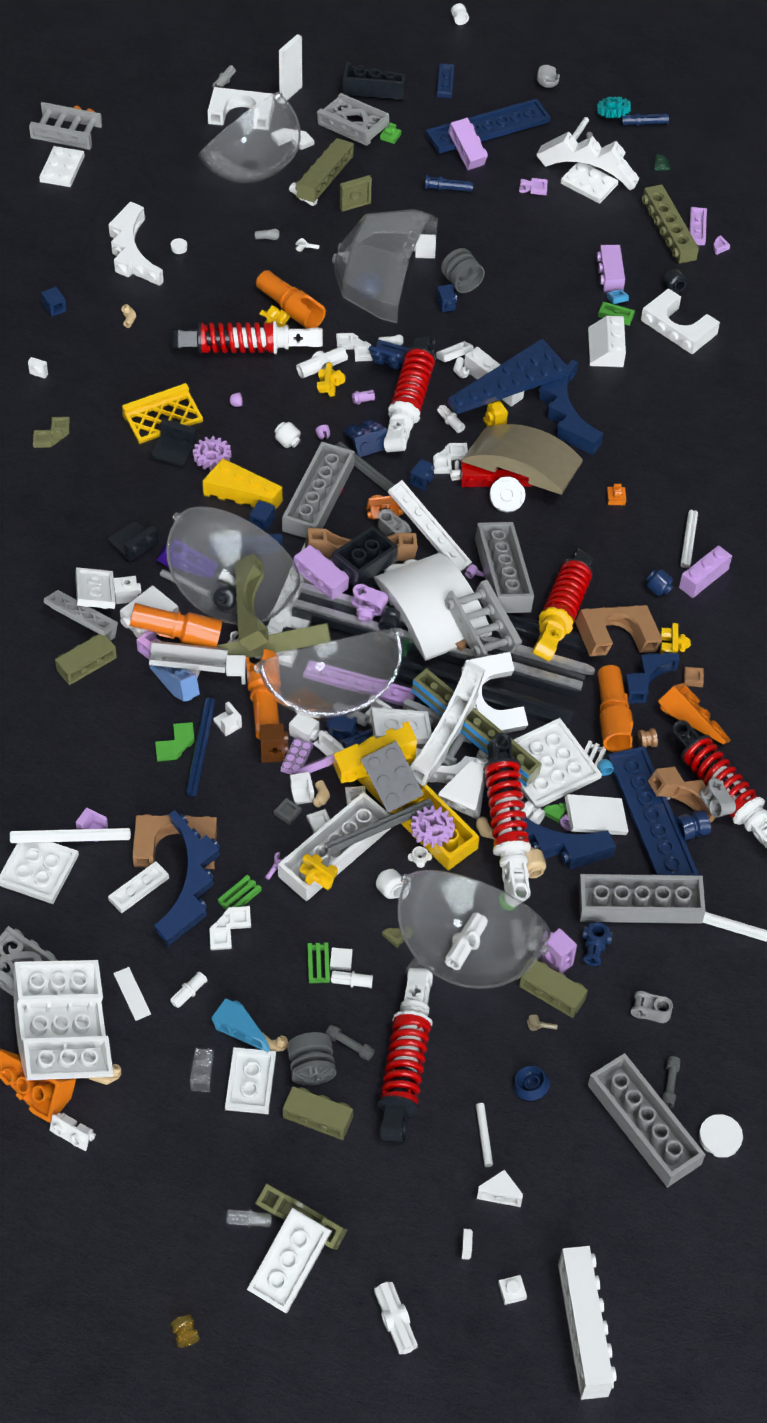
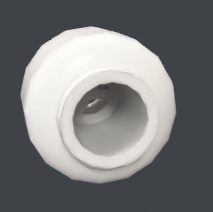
[275,422,301,448]
[376,869,406,899]

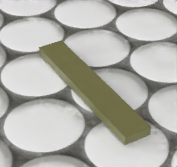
[217,623,331,658]

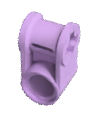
[351,584,389,616]

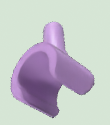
[465,564,485,579]
[265,852,286,880]

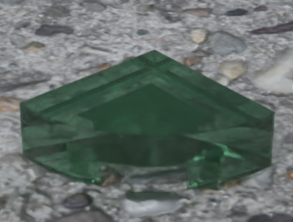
[654,155,670,170]
[399,638,413,657]

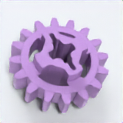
[193,436,231,471]
[411,806,455,848]

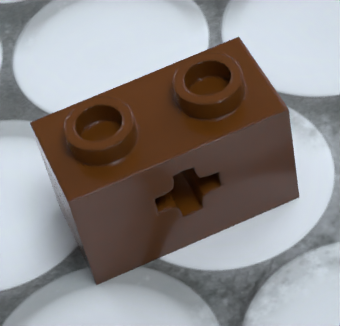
[260,724,289,763]

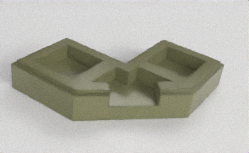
[33,417,70,448]

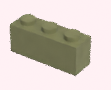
[55,634,117,685]
[519,959,588,1018]
[283,1087,353,1140]

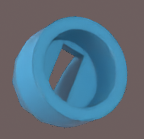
[597,759,614,776]

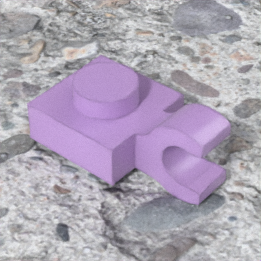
[519,178,547,195]

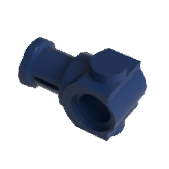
[582,922,613,967]

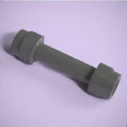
[325,1025,375,1061]
[662,1056,681,1108]

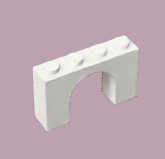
[208,87,275,130]
[641,288,720,354]
[461,652,528,733]

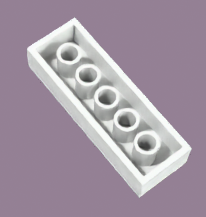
[278,792,391,901]
[558,1246,616,1400]

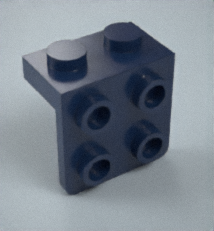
[368,339,409,369]
[343,420,387,457]

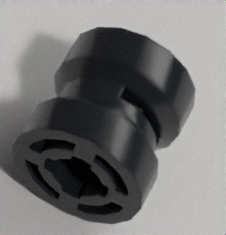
[378,607,401,634]

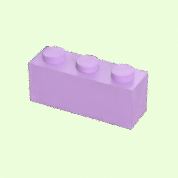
[448,118,488,170]
[597,245,625,291]
[294,545,349,600]
[679,545,732,598]

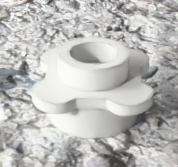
[408,846,432,868]

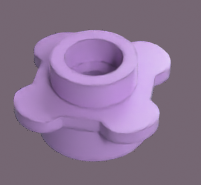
[356,606,375,621]

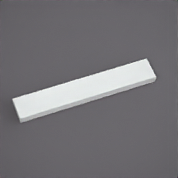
[388,480,472,572]

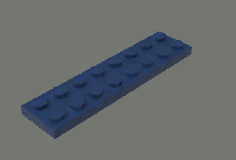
[426,99,550,154]
[607,746,699,876]

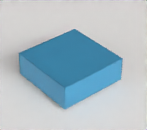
[607,289,629,304]

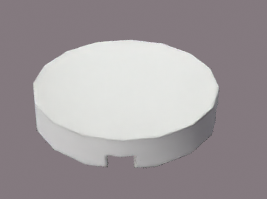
[489,477,525,513]
[699,1114,743,1157]

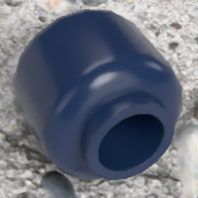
[646,569,673,596]

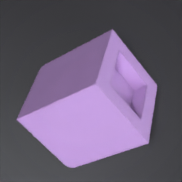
[137,630,160,659]
[76,807,108,842]

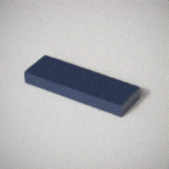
[437,63,455,98]

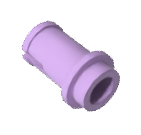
[352,390,375,405]

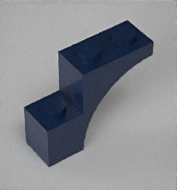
[624,653,680,704]

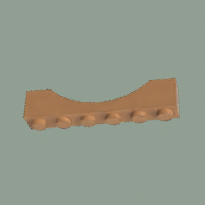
[305,528,418,561]

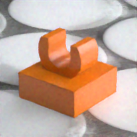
[607,484,626,505]

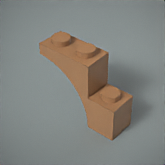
[648,767,715,823]

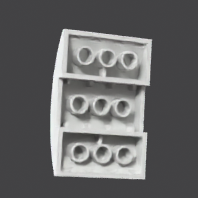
[374,553,492,661]
[14,960,113,1080]

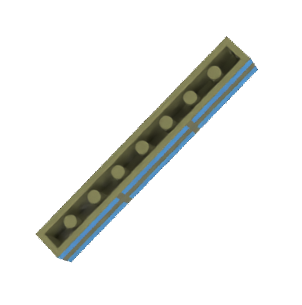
[412,668,542,787]

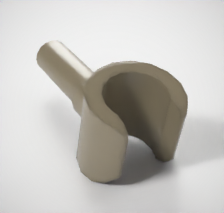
[527,1015,557,1031]

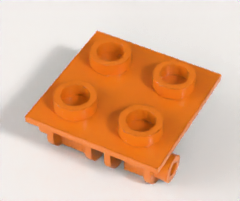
[366,494,403,520]

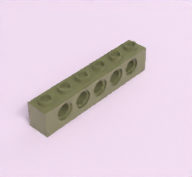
[642,185,699,264]

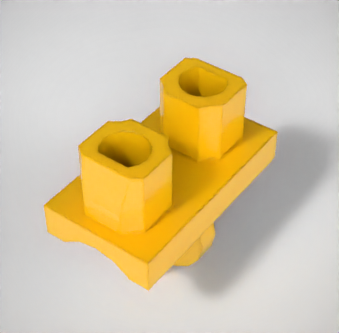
[259,305,290,328]
[317,362,346,397]
[660,623,691,654]
[299,853,338,890]

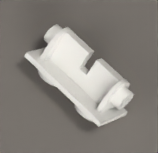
[313,730,346,756]
[49,1113,96,1151]

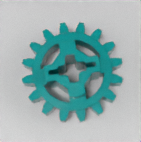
[597,97,631,118]

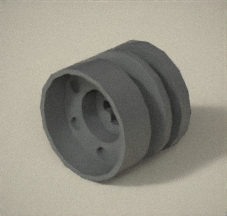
[441,248,485,293]
[287,1032,336,1086]

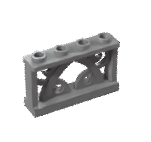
[317,93,389,146]
[0,926,58,997]

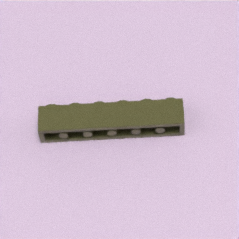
[295,138,354,203]

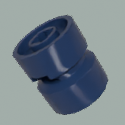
[675,810,711,841]

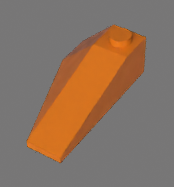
[658,683,731,745]
[0,1049,76,1123]

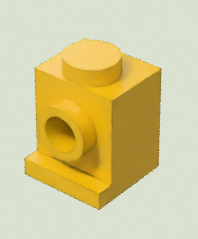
[483,400,508,427]

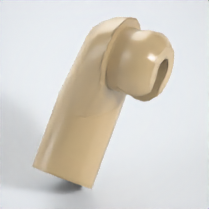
[121,304,136,328]
[312,780,330,807]
[476,817,494,839]
[262,1032,288,1052]
[89,1064,121,1085]

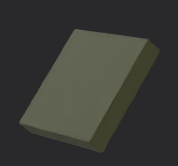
[340,175,372,212]

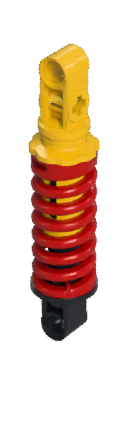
[532,548,593,662]

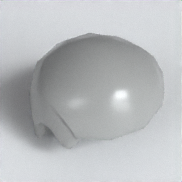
[537,65,560,88]

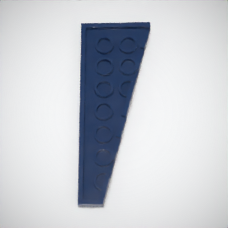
[447,339,571,415]

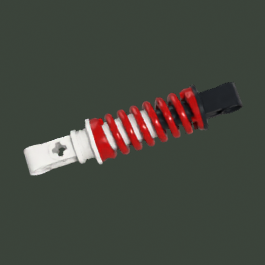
[171,321,323,354]
[384,336,436,453]
[673,720,767,848]
[483,732,531,907]
[377,968,433,1142]

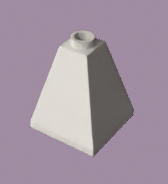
[439,759,485,819]

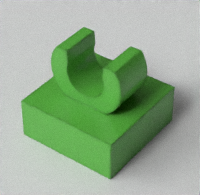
[380,123,401,144]

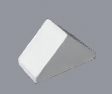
[477,1170,523,1207]

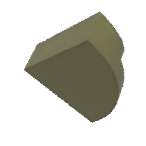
[382,927,411,948]

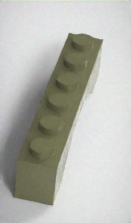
[234,553,269,651]

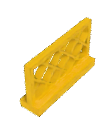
[122,383,203,444]

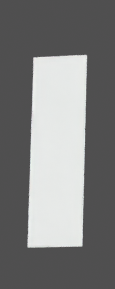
[114,967,151,1021]

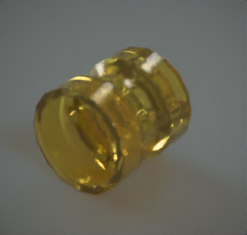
[171,1315,200,1348]

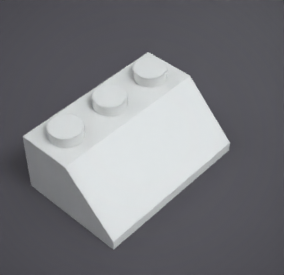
[588,316,626,367]

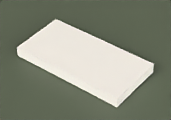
[279,34,302,103]
[247,1208,332,1313]

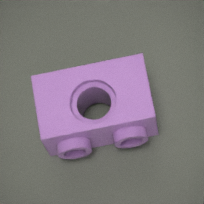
[541,928,577,973]

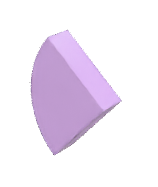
[713,235,730,255]

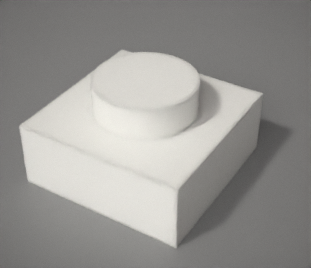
[28,357,48,378]
[498,1275,527,1305]

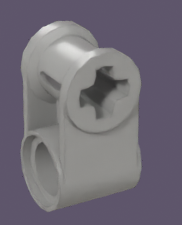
[377,509,411,537]
[699,778,736,817]
[631,991,673,1023]

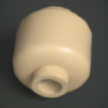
[525,847,546,878]

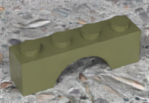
[255,1184,348,1250]

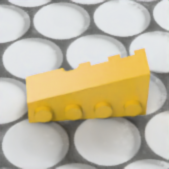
[203,458,283,510]
[333,721,417,784]

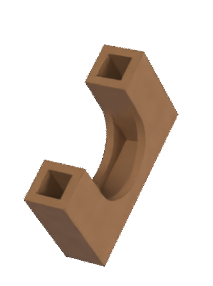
[575,605,663,656]
[133,814,217,869]

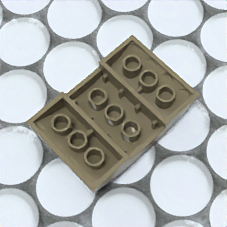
[462,424,583,495]

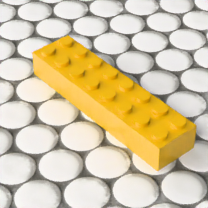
[357,735,479,871]

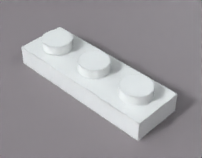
[108,861,169,914]

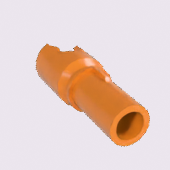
[256,270,326,329]
[129,603,222,647]
[246,649,280,740]
[597,665,633,753]

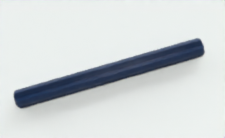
[186,698,215,797]

